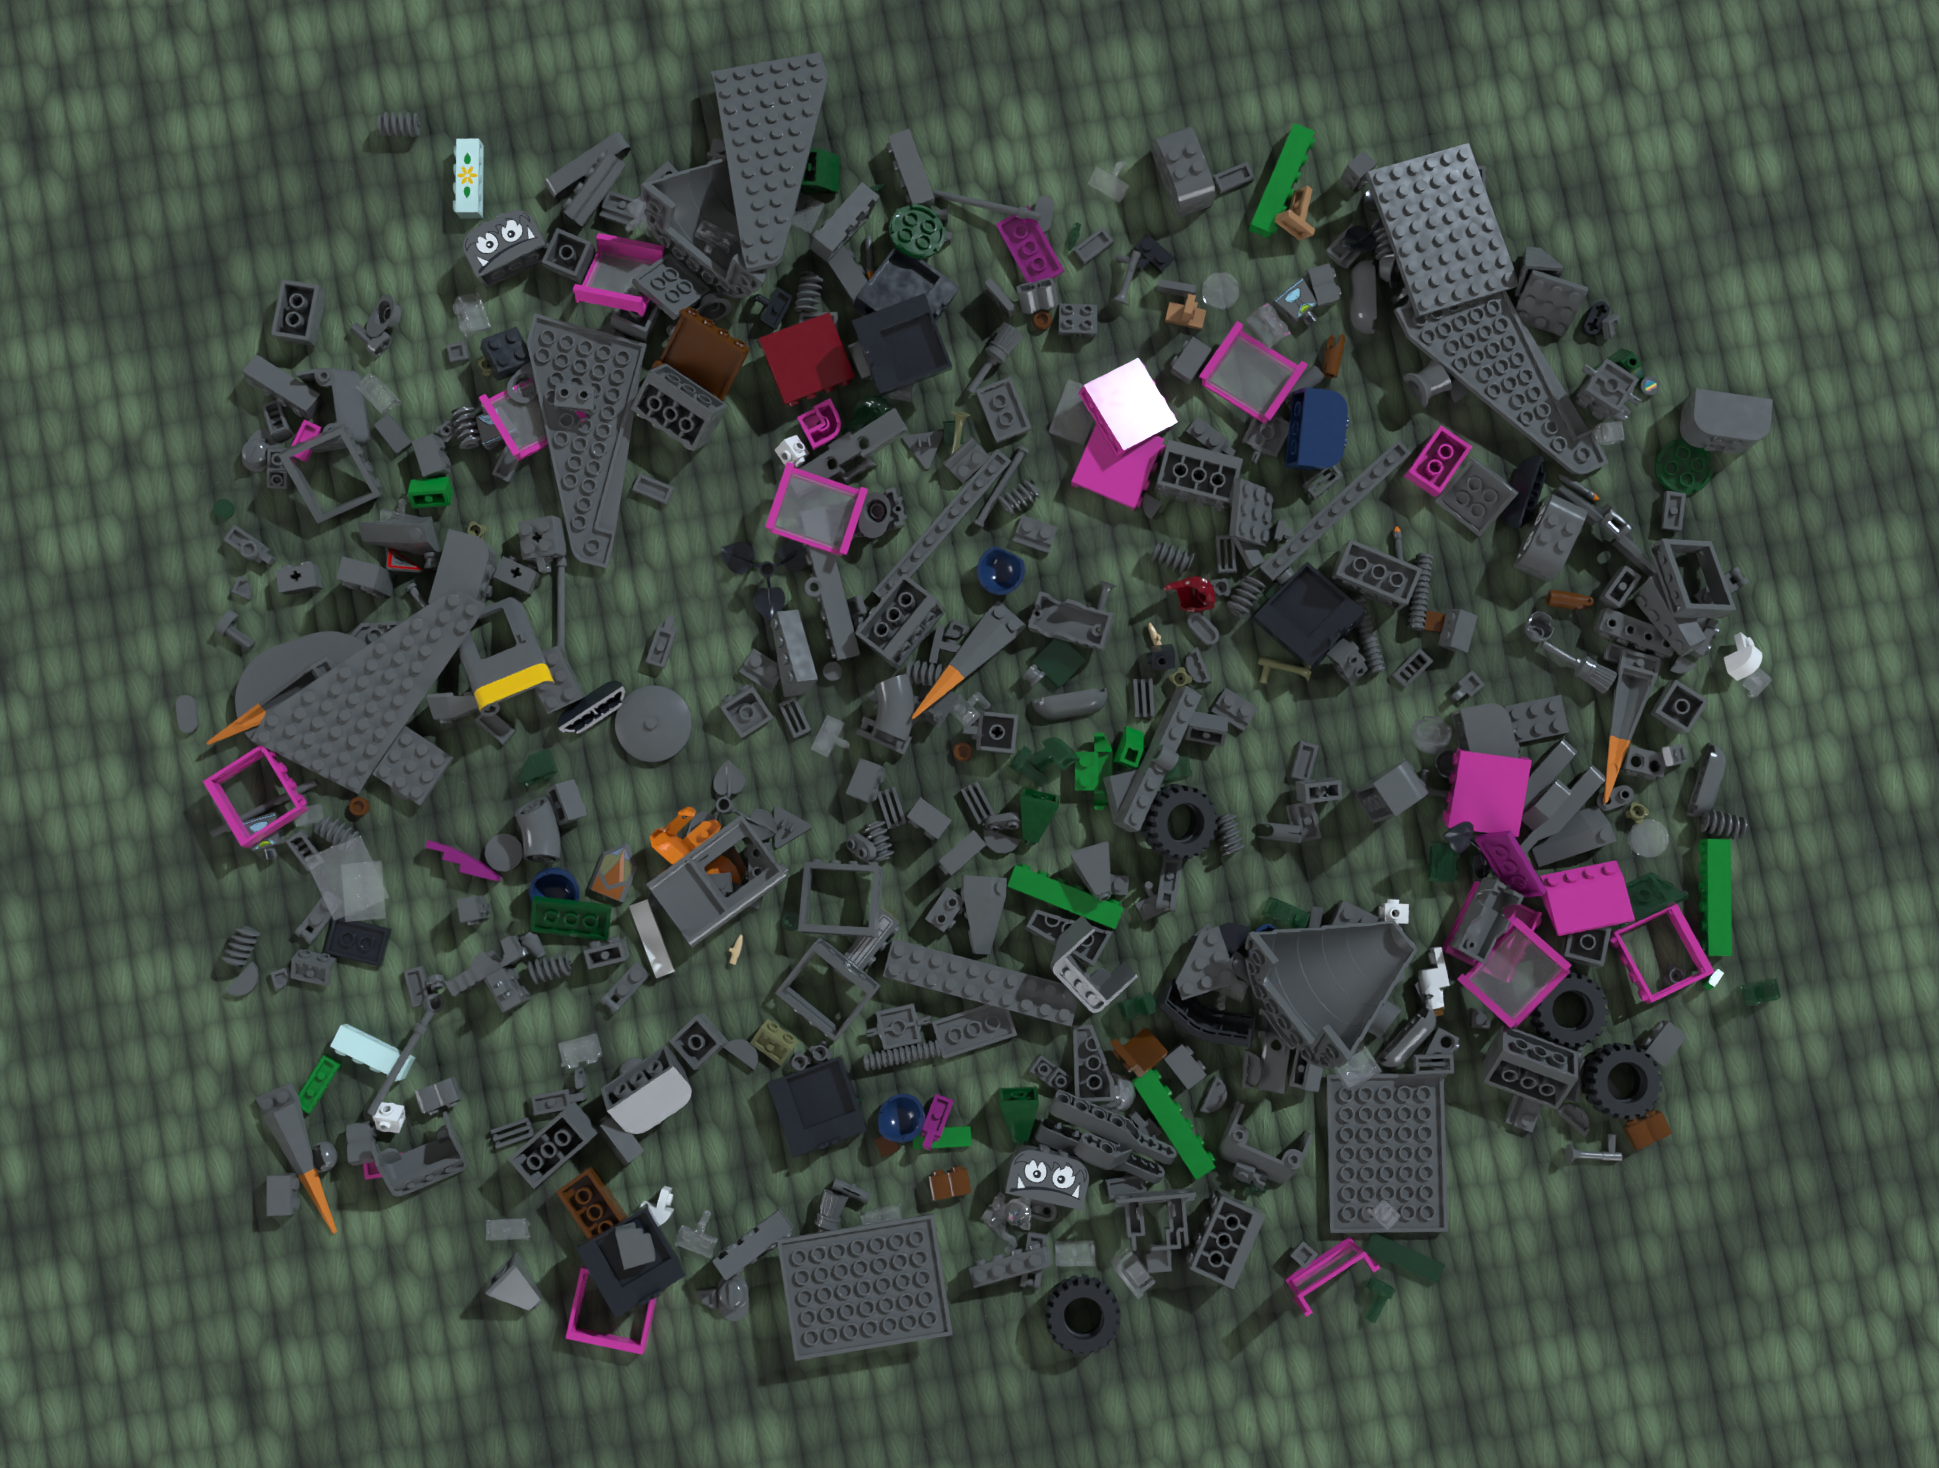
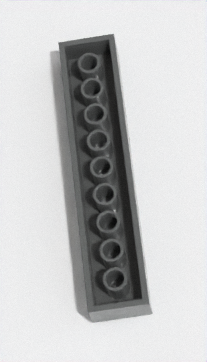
[883,939,1078,1027]

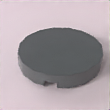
[485,834,523,872]

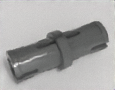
[831,1178,872,1204]

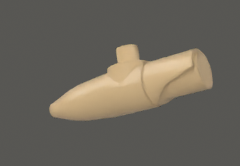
[1148,623,1162,645]
[729,935,743,965]

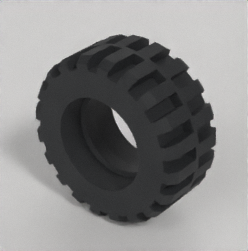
[1141,784,1218,860]
[1528,972,1609,1048]
[1581,1043,1663,1120]
[1045,1274,1121,1356]

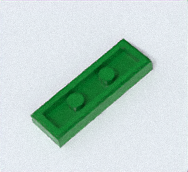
[298,1054,342,1114]
[913,1126,972,1149]

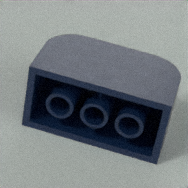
[1285,387,1349,471]

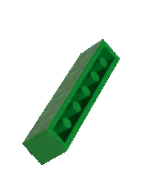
[1248,123,1316,239]
[1698,839,1732,956]
[1007,863,1124,929]
[1130,1068,1216,1180]

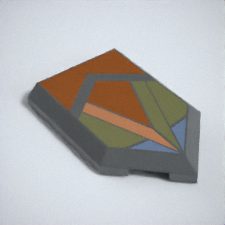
[588,842,638,903]

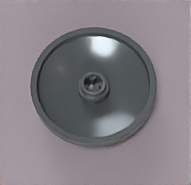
[615,686,692,762]

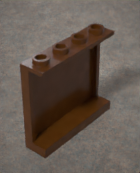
[652,307,750,402]

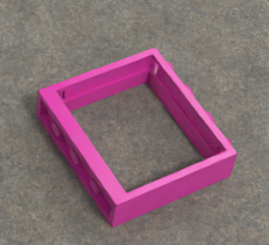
[203,745,308,848]
[1609,902,1714,1004]
[566,1264,657,1355]

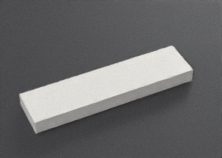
[629,899,675,978]

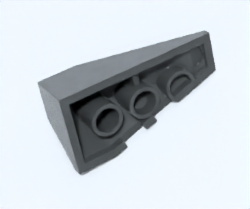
[358,517,439,555]
[427,692,479,724]
[1073,1025,1115,1106]

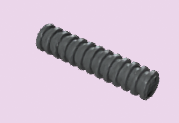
[1407,553,1433,631]
[1353,597,1386,674]
[863,1039,941,1071]

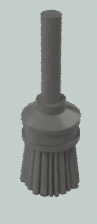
[967,322,1023,394]
[1541,641,1617,694]
[814,1189,848,1232]

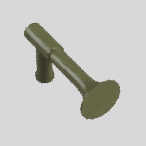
[950,411,970,456]
[1258,656,1311,684]

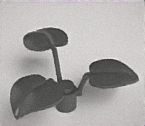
[686,760,777,841]

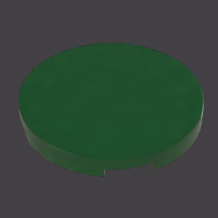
[889,204,946,258]
[1654,439,1713,495]

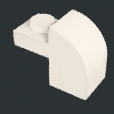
[1724,632,1762,681]
[640,1186,674,1225]

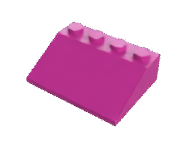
[1540,861,1635,936]

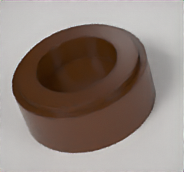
[1033,310,1052,331]
[953,742,973,762]
[349,797,370,816]

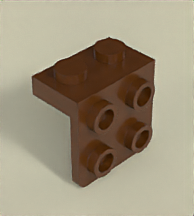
[1110,1028,1168,1078]

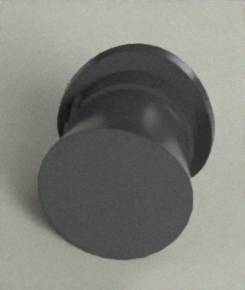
[1403,360,1452,408]

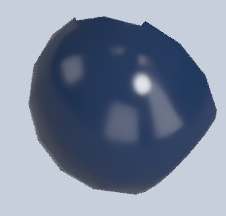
[977,546,1025,595]
[529,867,580,901]
[878,1094,925,1143]

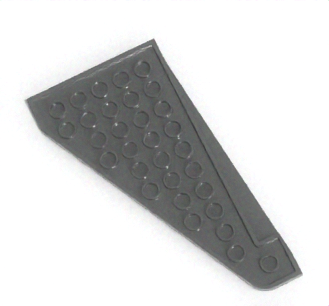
[711,52,828,272]
[1394,291,1608,476]
[527,313,647,569]
[252,590,486,794]

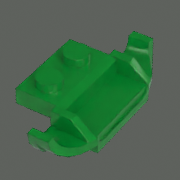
[1075,733,1113,810]

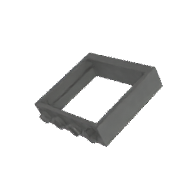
[279,423,382,524]
[1649,539,1736,619]
[798,859,884,938]
[776,937,881,1042]

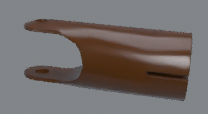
[1321,334,1345,378]
[1546,589,1594,610]

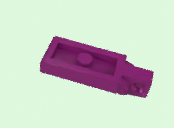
[921,1094,954,1151]

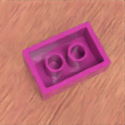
[1404,425,1472,497]

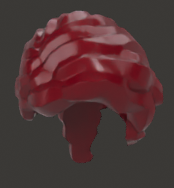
[1163,576,1216,612]

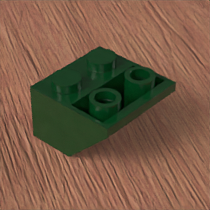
[800,148,840,194]

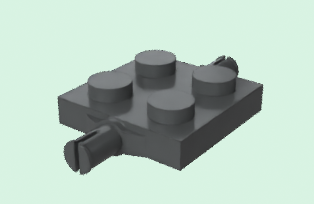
[1581,358,1642,413]
[1241,404,1289,463]
[866,1003,932,1050]

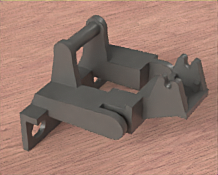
[1114,1188,1196,1273]

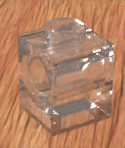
[1592,421,1625,446]

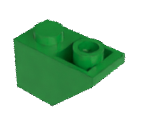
[1113,726,1144,769]

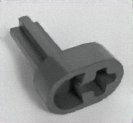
[350,322,393,357]
[215,610,255,651]

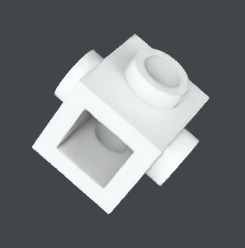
[775,435,809,467]
[1378,899,1409,925]
[373,1102,405,1133]

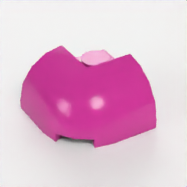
[797,398,841,450]

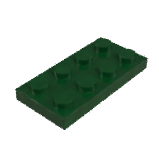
[530,896,612,941]

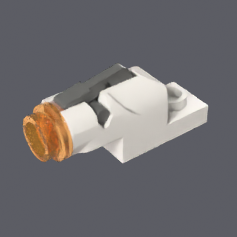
[1414,947,1450,1016]

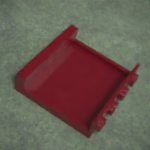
[757,312,855,407]

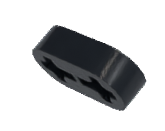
[1582,301,1610,337]

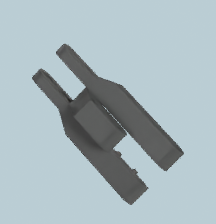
[1519,738,1606,854]
[1034,1091,1177,1184]

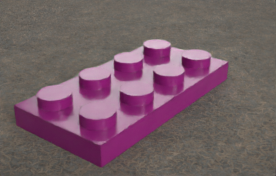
[996,205,1065,283]
[1475,830,1547,897]

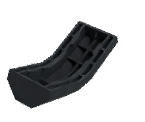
[1155,978,1256,1048]

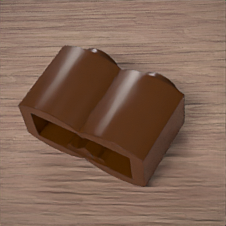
[1623,1109,1672,1150]
[929,1165,972,1201]

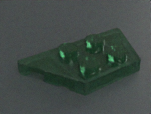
[1619,872,1689,929]

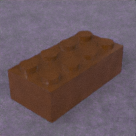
[556,1165,627,1238]

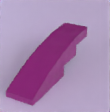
[425,840,502,881]

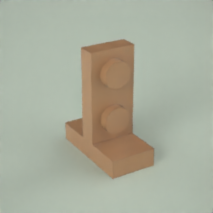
[1274,185,1315,241]
[1165,294,1206,330]

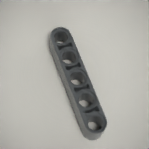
[544,132,631,200]

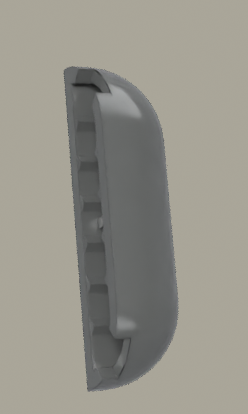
[1349,259,1377,334]
[1031,688,1107,720]
[1686,743,1727,817]
[1375,1003,1436,1067]

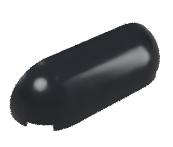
[1503,455,1546,528]
[557,681,625,734]

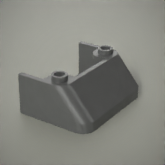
[295,368,370,453]
[1050,916,1138,1013]
[1217,1100,1313,1184]
[370,1111,468,1197]

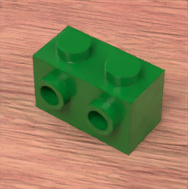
[407,477,453,508]

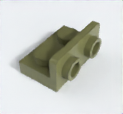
[750,1019,799,1066]

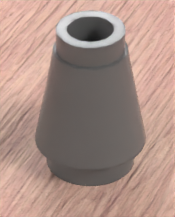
[519,931,546,959]

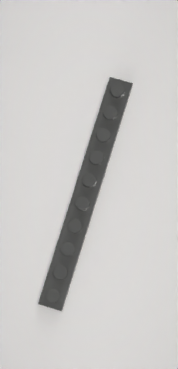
[1259,440,1411,582]
[873,449,1011,599]

